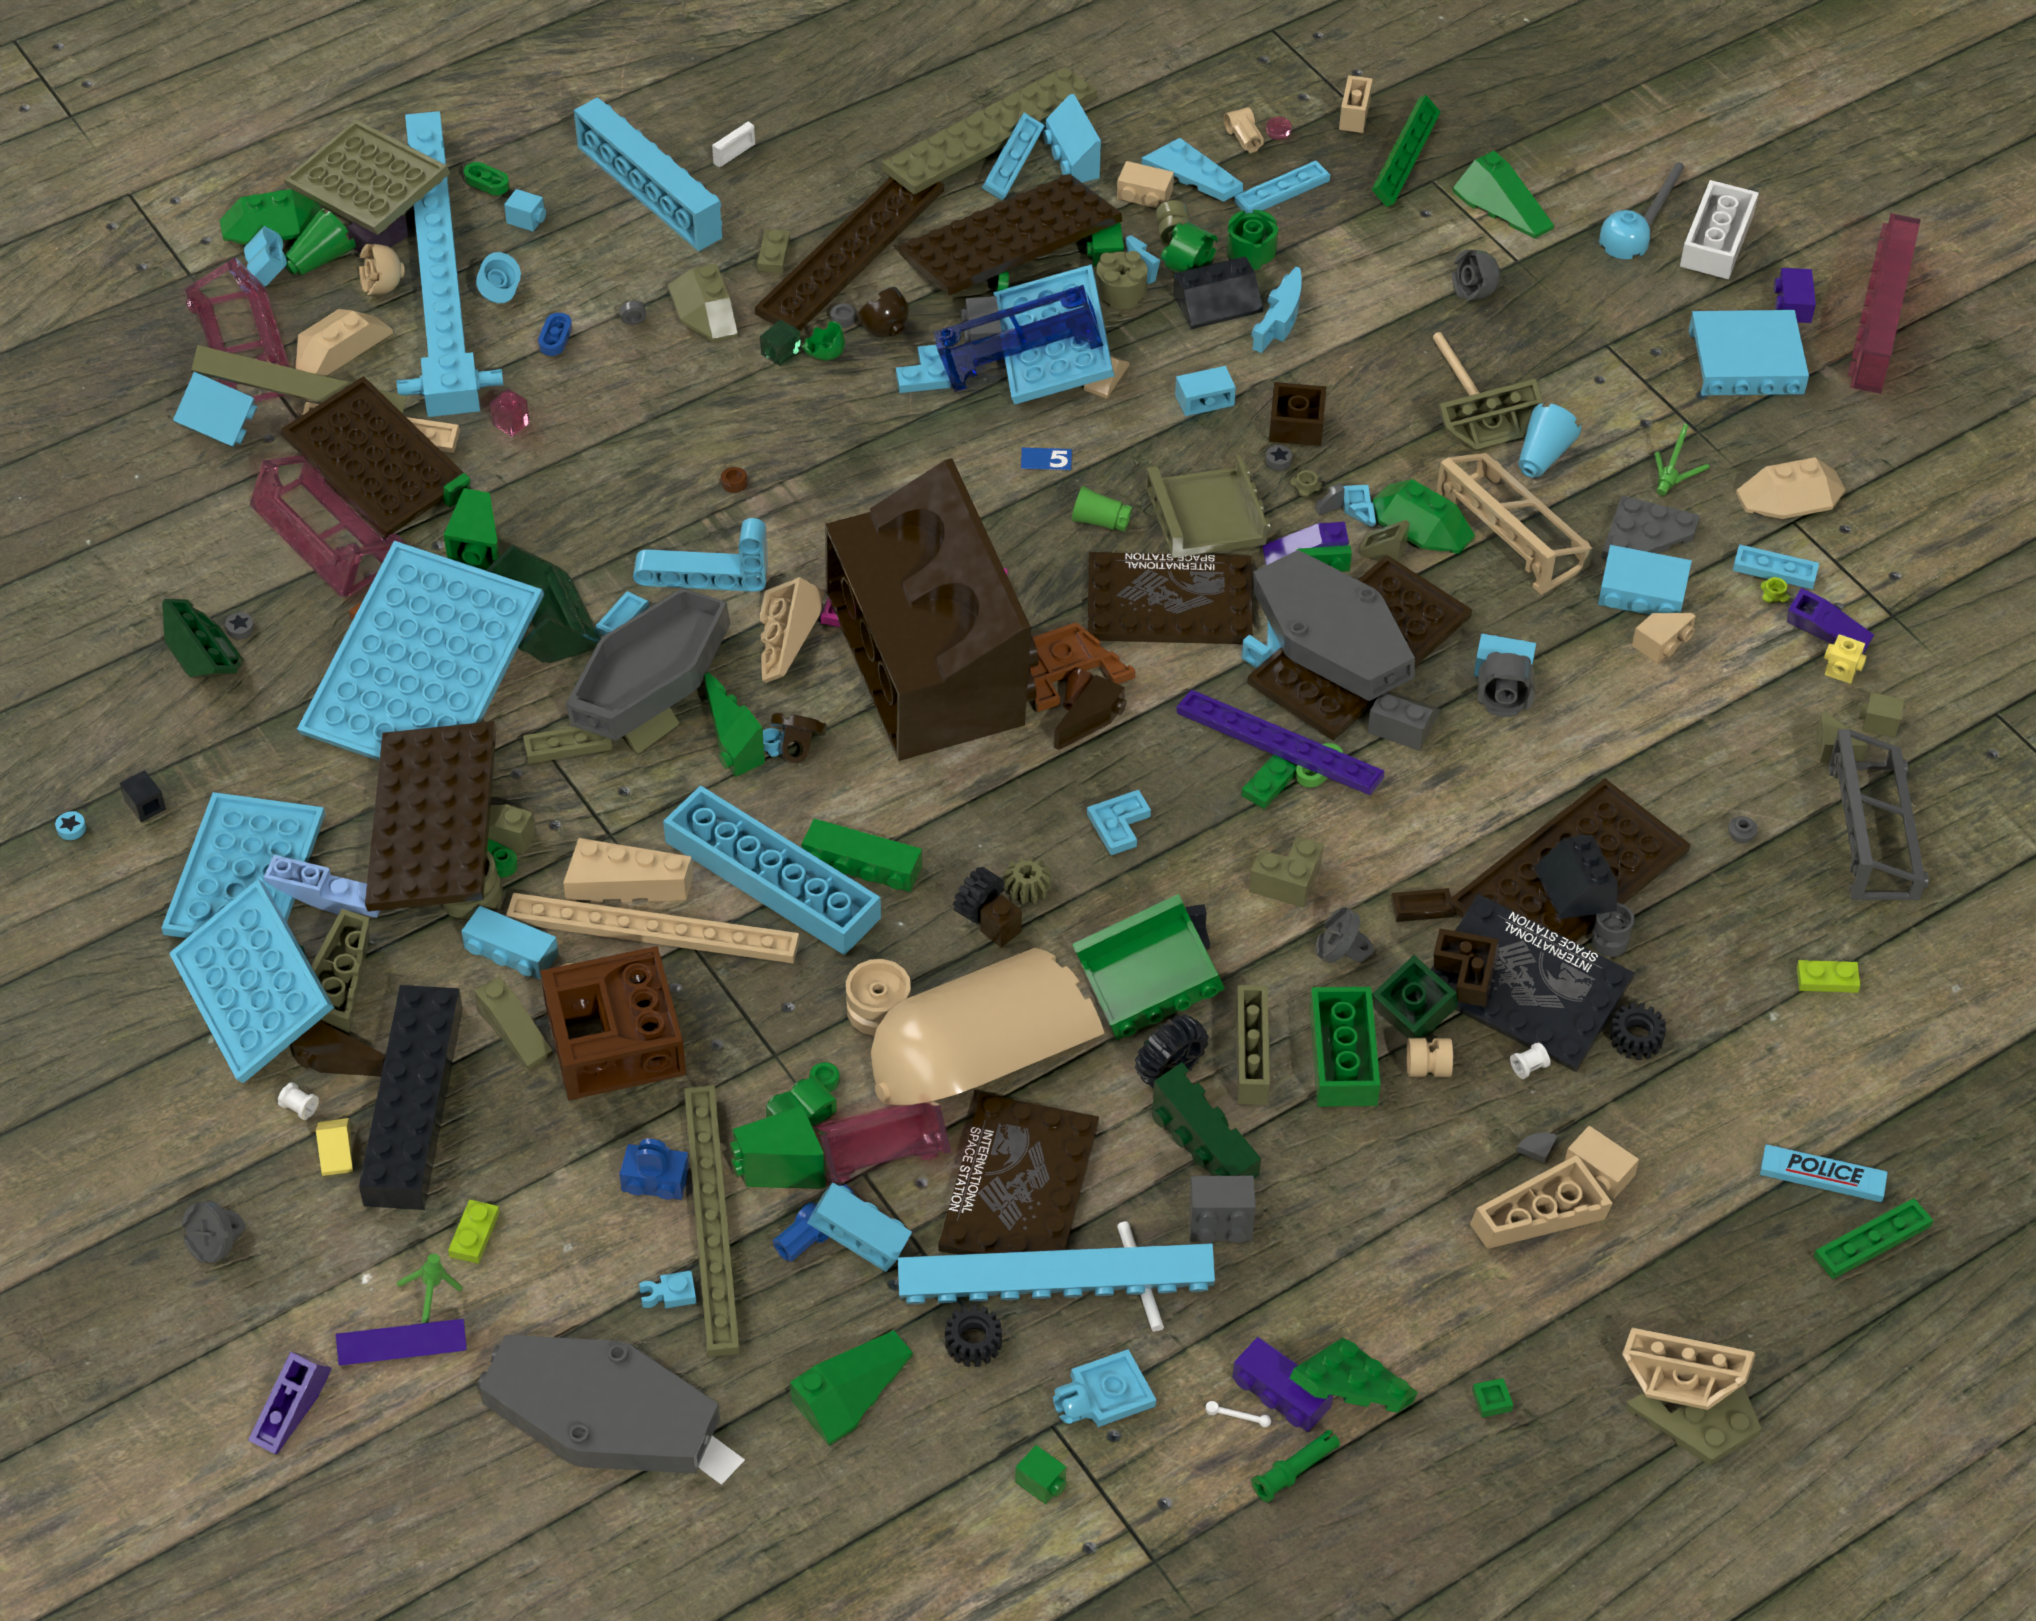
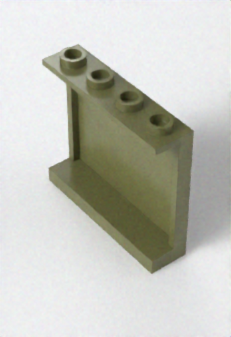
[1146,455,1271,558]

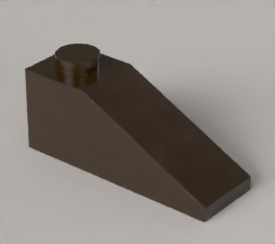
[1054,675,1127,750]
[292,1020,385,1077]

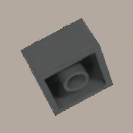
[1188,1176,1256,1243]

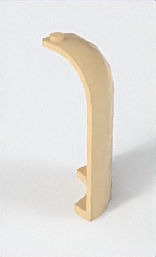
[871,948,1105,1105]

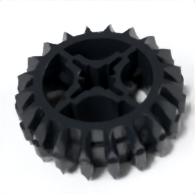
[1134,1014,1209,1088]

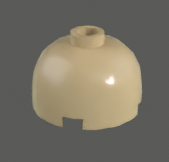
[359,244,404,295]

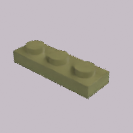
[523,727,612,764]

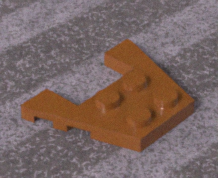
[1029,622,1136,713]

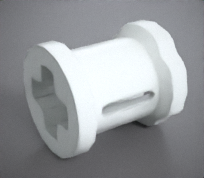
[1510,1043,1550,1079]
[278,1082,319,1120]

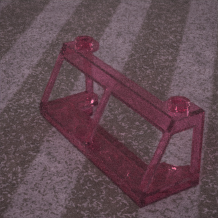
[185,257,290,402]
[250,455,407,597]

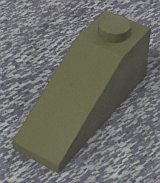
[488,804,536,855]
[474,976,553,1069]

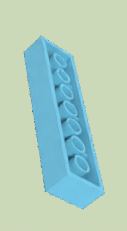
[574,97,723,252]
[663,785,881,955]

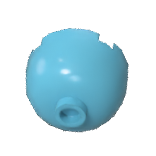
[1599,210,1650,259]

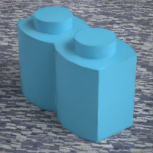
[244,226,286,286]

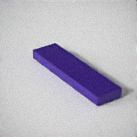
[336,1318,467,1366]

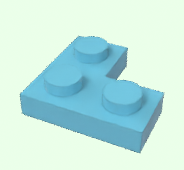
[896,344,951,393]
[1087,790,1151,855]

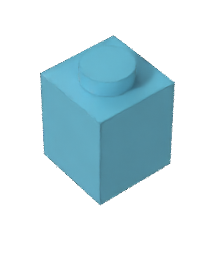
[504,189,546,231]

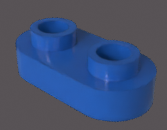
[538,313,572,356]

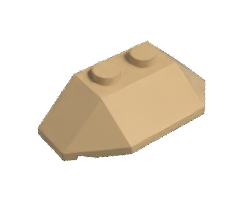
[296,309,393,376]
[1736,457,1846,519]
[1622,1328,1756,1410]

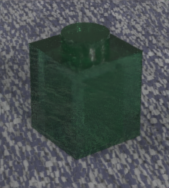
[760,319,801,366]

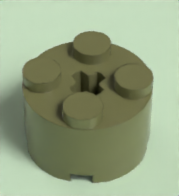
[1096,251,1148,310]

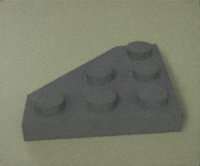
[1601,495,1700,560]

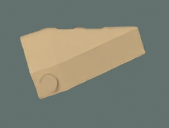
[760,577,824,683]

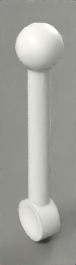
[1206,1401,1271,1427]

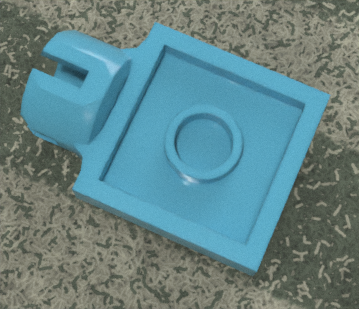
[1053,1349,1156,1427]

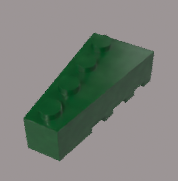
[1152,1062,1261,1179]

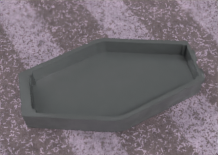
[1253,550,1415,701]
[566,588,731,741]
[478,1335,720,1473]

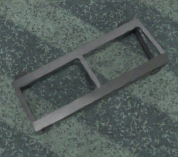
[1828,729,1929,900]

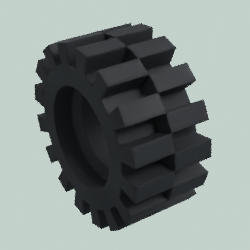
[953,867,1005,924]
[1609,1003,1666,1060]
[945,1305,1002,1367]

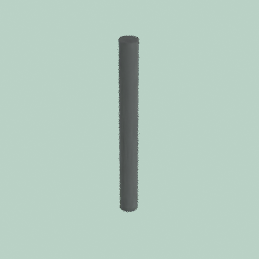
[1644,162,1684,227]

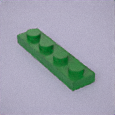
[1813,1198,1934,1280]

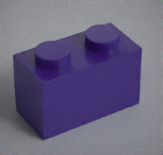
[1774,268,1816,323]

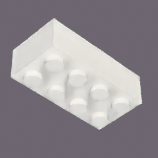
[1680,180,1759,279]

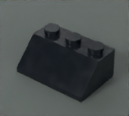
[1173,256,1263,329]
[1535,835,1618,919]

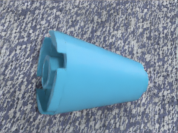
[1518,403,1582,478]

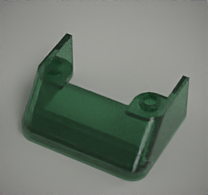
[485,544,601,663]

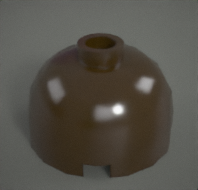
[857,287,909,337]

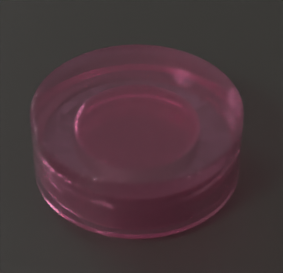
[1266,117,1291,140]

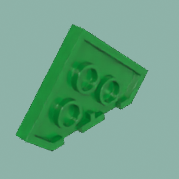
[1290,1337,1418,1413]

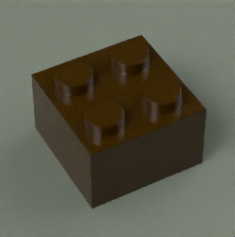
[1269,382,1327,446]

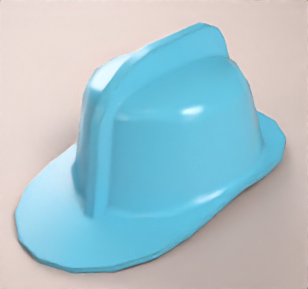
[476,252,521,303]

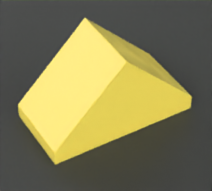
[316,1118,353,1176]

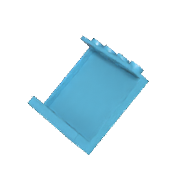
[1689,310,1809,396]

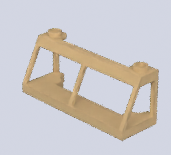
[1436,453,1593,595]

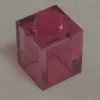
[490,389,530,437]

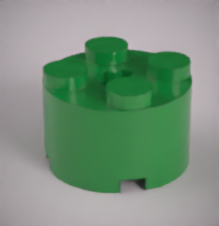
[1226,210,1278,270]
[1161,222,1218,273]

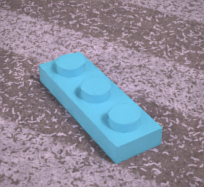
[1733,544,1819,589]

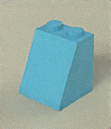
[173,372,257,448]

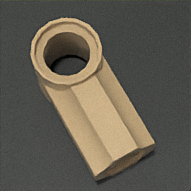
[1224,107,1264,153]

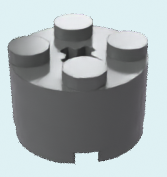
[1478,652,1535,717]

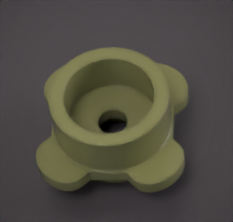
[1291,470,1322,497]

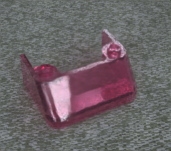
[812,1101,951,1183]

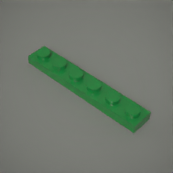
[1371,94,1441,207]

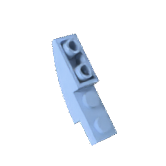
[264,855,380,918]

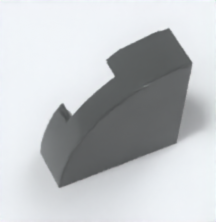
[1315,483,1345,515]
[1517,1133,1558,1164]

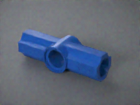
[773,1184,855,1262]

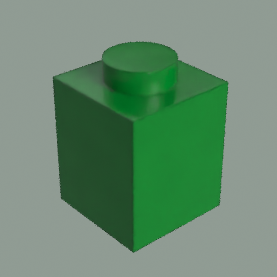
[1015,1445,1067,1505]

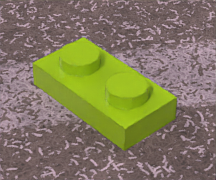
[1797,960,1860,993]
[448,1199,500,1264]

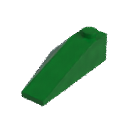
[1452,151,1554,239]
[704,672,765,777]
[790,1330,913,1446]

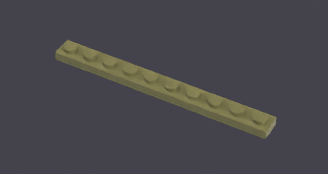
[684,1085,740,1357]

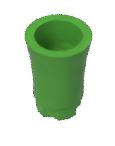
[1072,486,1132,532]

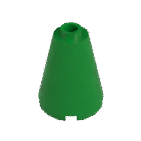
[285,208,356,276]

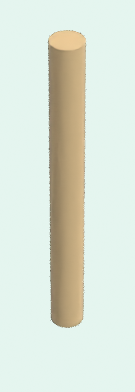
[1433,332,1480,396]

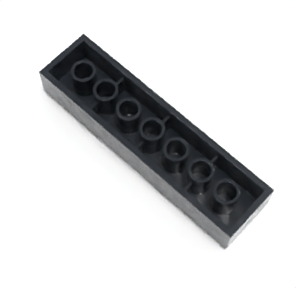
[359,985,463,1210]

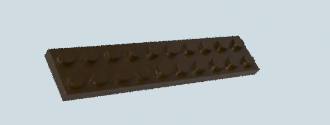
[755,177,944,335]

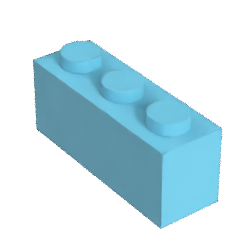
[462,906,559,980]
[807,1183,912,1272]

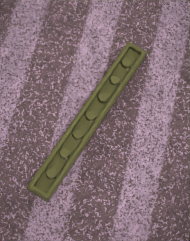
[191,345,407,413]

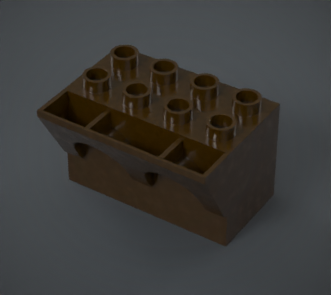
[825,458,1039,761]

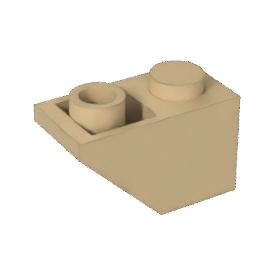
[1632,613,1696,663]

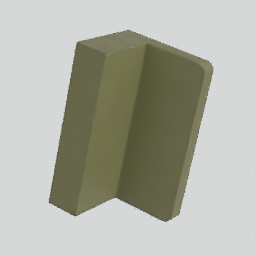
[625,707,679,753]

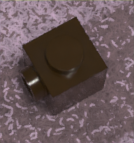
[981,894,1022,948]

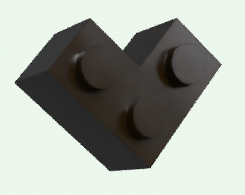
[1433,928,1498,1007]

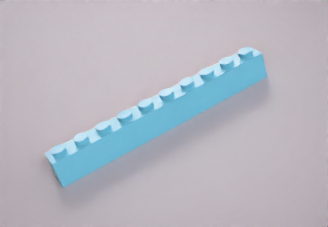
[898,1244,1215,1305]

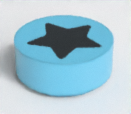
[55,811,86,840]

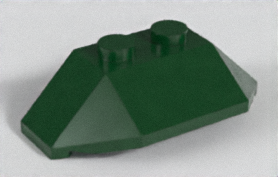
[162,599,244,678]

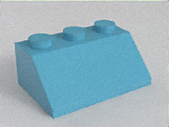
[1043,94,1101,182]
[1598,545,1692,615]

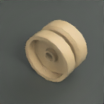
[846,959,911,1036]

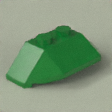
[219,189,321,245]
[1372,479,1475,554]

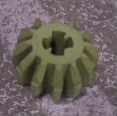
[1003,856,1052,905]

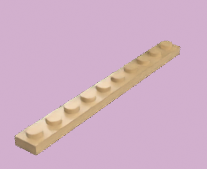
[506,893,799,964]

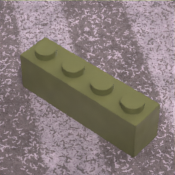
[1236,985,1270,1105]

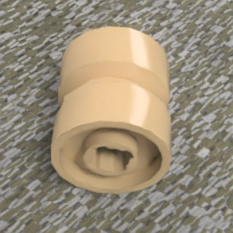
[1406,1038,1453,1077]

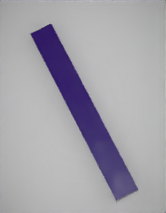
[1176,690,1384,795]

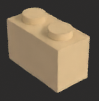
[1339,75,1373,133]
[1117,161,1174,208]
[1565,1126,1639,1199]

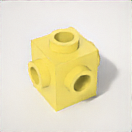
[1824,635,1867,684]

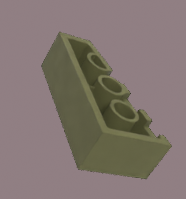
[311,909,370,1036]

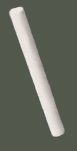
[1117,1221,1164,1332]

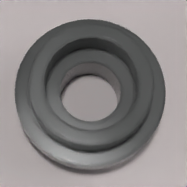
[1728,816,1758,843]

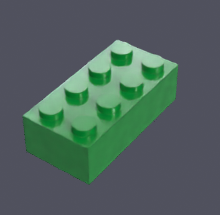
[1309,987,1380,1107]

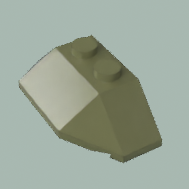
[668,263,738,342]
[1438,379,1543,451]

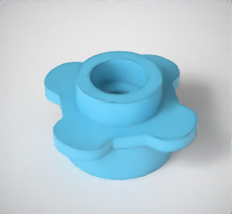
[763,728,782,757]

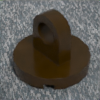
[770,713,827,763]

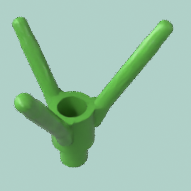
[1655,423,1709,496]
[397,1254,462,1323]

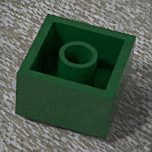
[1372,955,1458,1038]

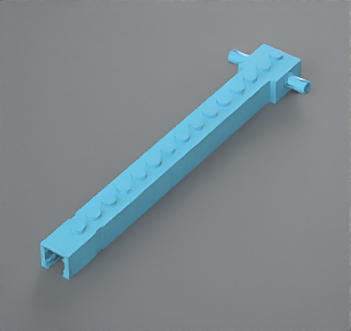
[396,111,504,417]

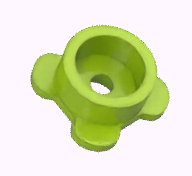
[1760,577,1790,603]

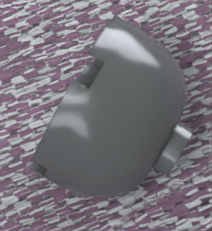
[1452,250,1500,301]

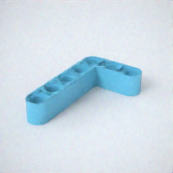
[633,518,768,592]

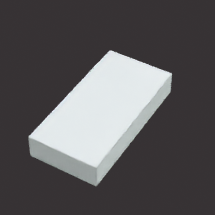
[712,121,755,168]

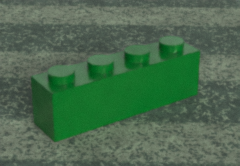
[801,818,922,892]

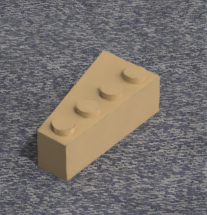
[563,838,693,903]
[1470,1155,1613,1249]

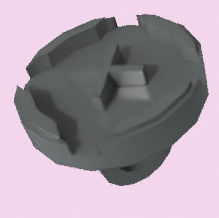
[1316,907,1373,963]
[182,1200,245,1263]

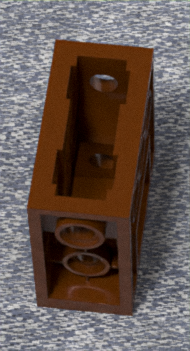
[540,946,686,1101]

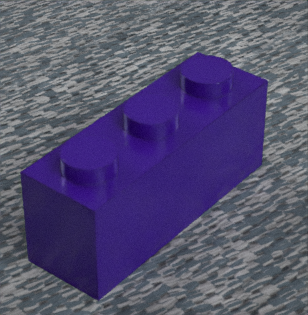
[1232,1337,1333,1432]

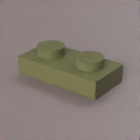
[757,229,790,273]

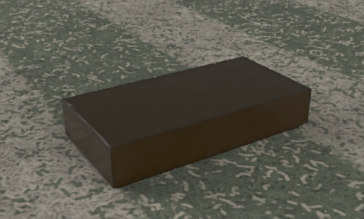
[1391,888,1454,922]

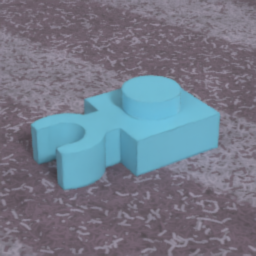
[639,1271,696,1308]

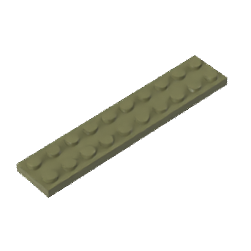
[881,66,1097,194]

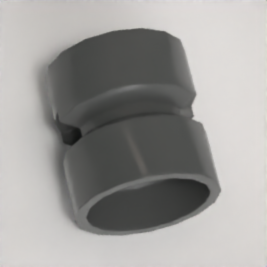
[1591,903,1634,957]

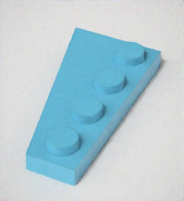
[1142,138,1243,201]

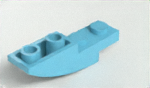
[1251,267,1302,353]

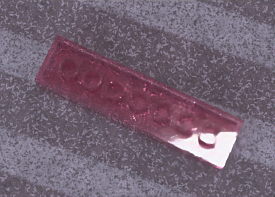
[1847,213,1921,394]

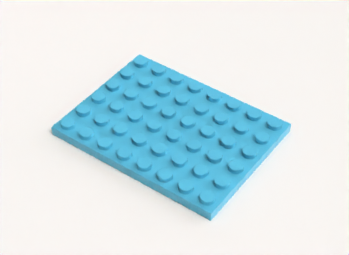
[297,541,544,761]

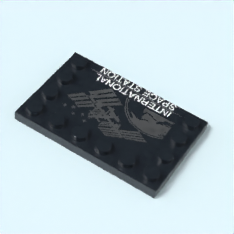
[1431,894,1634,1072]

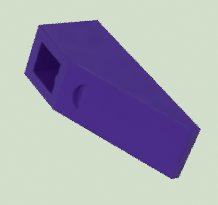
[1787,588,1874,654]

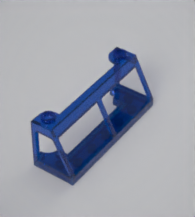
[934,285,1103,392]

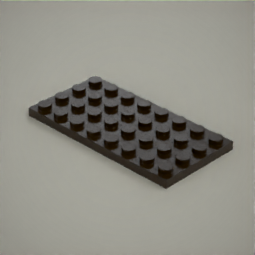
[898,174,1122,296]
[1247,555,1472,741]
[365,721,497,912]
[1448,778,1691,942]

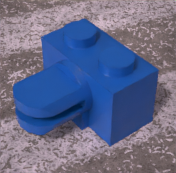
[620,1139,690,1200]

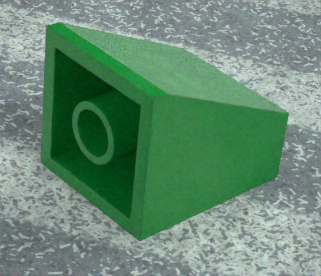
[443,488,502,576]
[730,1106,826,1189]

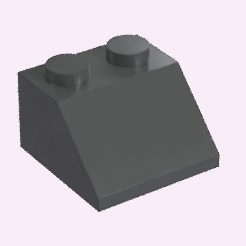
[1368,691,1440,751]

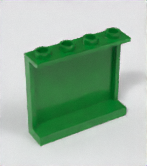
[1072,894,1225,1040]

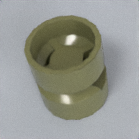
[1156,200,1189,246]

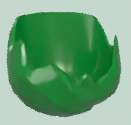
[802,321,846,361]

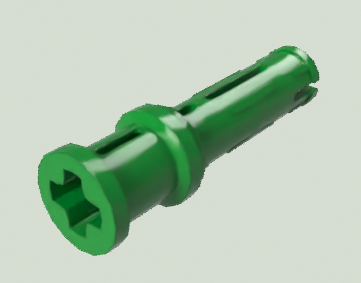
[1251,1430,1340,1503]

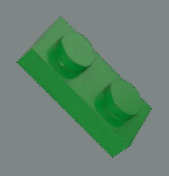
[1296,545,1352,572]
[1241,755,1297,809]

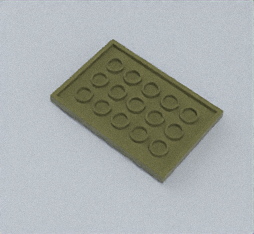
[284,119,450,235]

